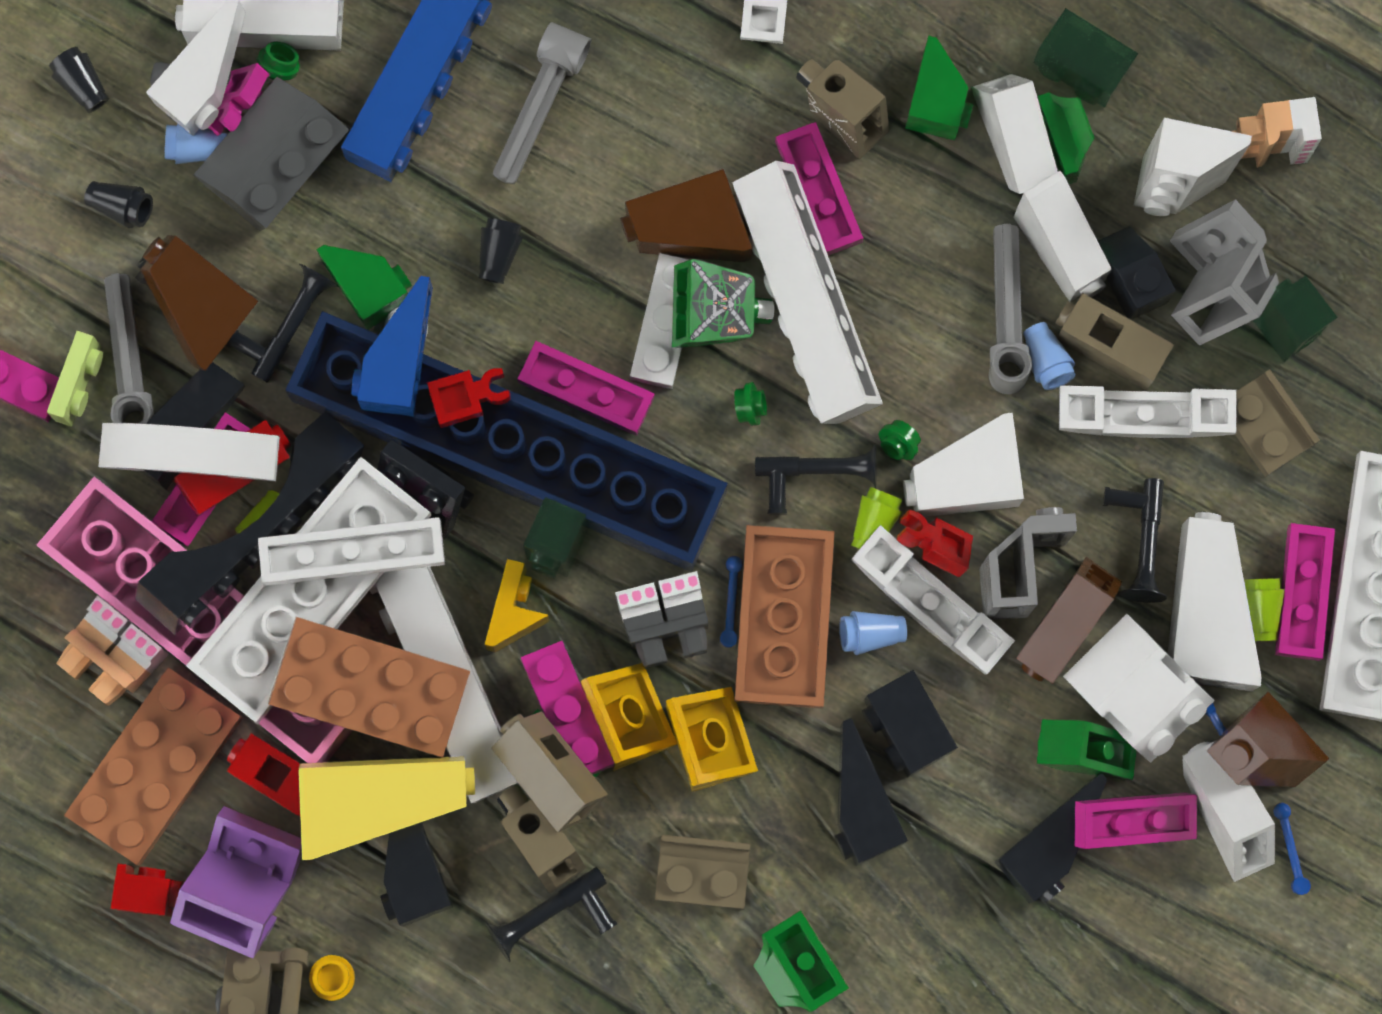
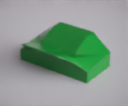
[1037,92,1095,185]
[753,910,849,1013]

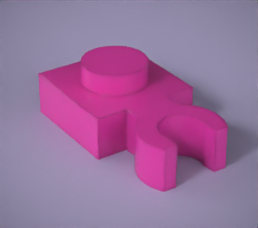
[208,63,269,136]

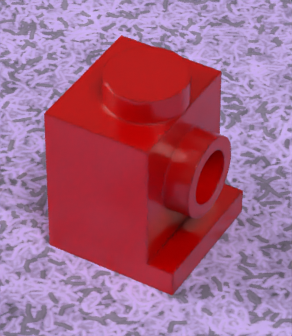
[110,863,183,917]

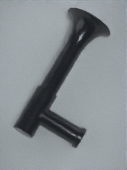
[225,264,339,383]
[755,443,877,515]
[1103,478,1167,603]
[485,867,617,962]

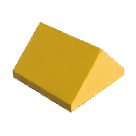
[580,663,677,771]
[666,687,758,792]

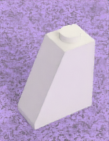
[971,74,1058,194]
[1013,171,1112,302]
[903,413,1024,517]
[1183,741,1275,882]

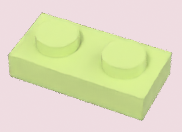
[47,331,103,427]

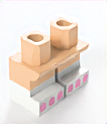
[1232,97,1322,168]
[56,595,169,706]

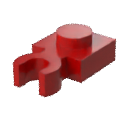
[427,368,511,428]
[896,510,973,577]

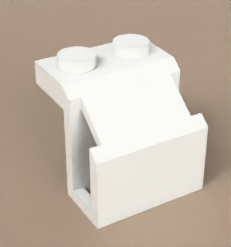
[1063,614,1215,763]

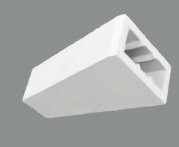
[175,0,344,51]
[1167,512,1262,691]

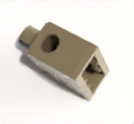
[796,59,889,160]
[497,785,586,893]

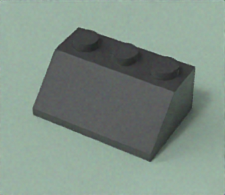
[193,77,349,231]

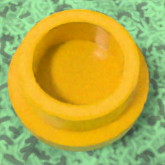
[309,955,355,1001]

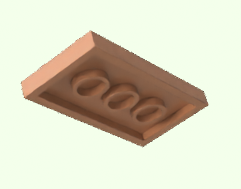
[734,525,835,709]
[268,616,470,757]
[64,667,243,866]

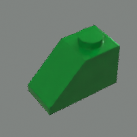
[905,35,973,141]
[316,245,412,330]
[1037,719,1137,780]

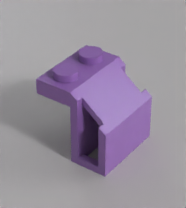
[170,806,302,958]

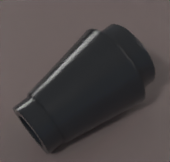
[49,46,109,113]
[84,181,153,228]
[478,218,523,284]

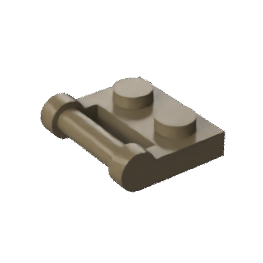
[219,948,309,1014]

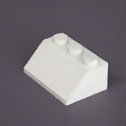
[1134,118,1252,216]

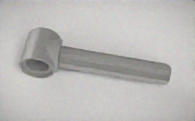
[493,22,592,184]
[988,223,1032,394]
[104,273,155,424]

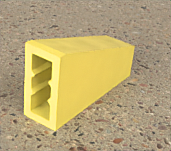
[299,756,475,860]

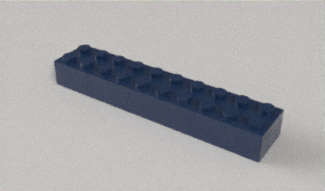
[285,311,728,572]

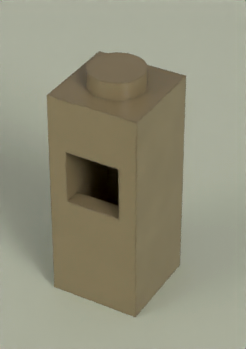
[1055,293,1174,391]
[491,712,608,832]

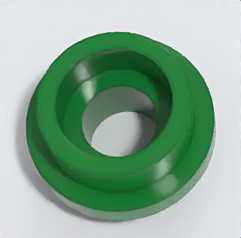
[257,41,300,80]
[734,382,767,426]
[878,420,921,460]

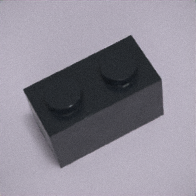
[862,670,958,778]

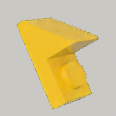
[484,559,549,652]

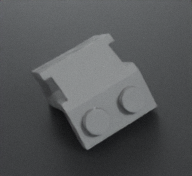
[1170,199,1279,346]
[979,507,1077,620]

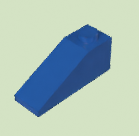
[351,276,433,416]

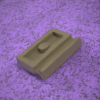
[1235,369,1320,477]
[655,835,751,910]

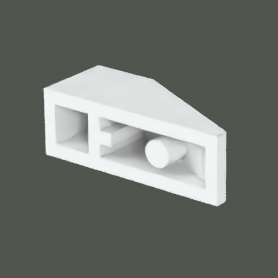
[146,0,246,136]

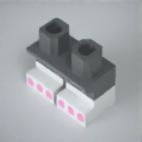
[615,571,709,669]

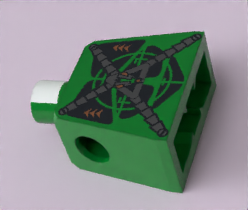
[672,259,774,348]

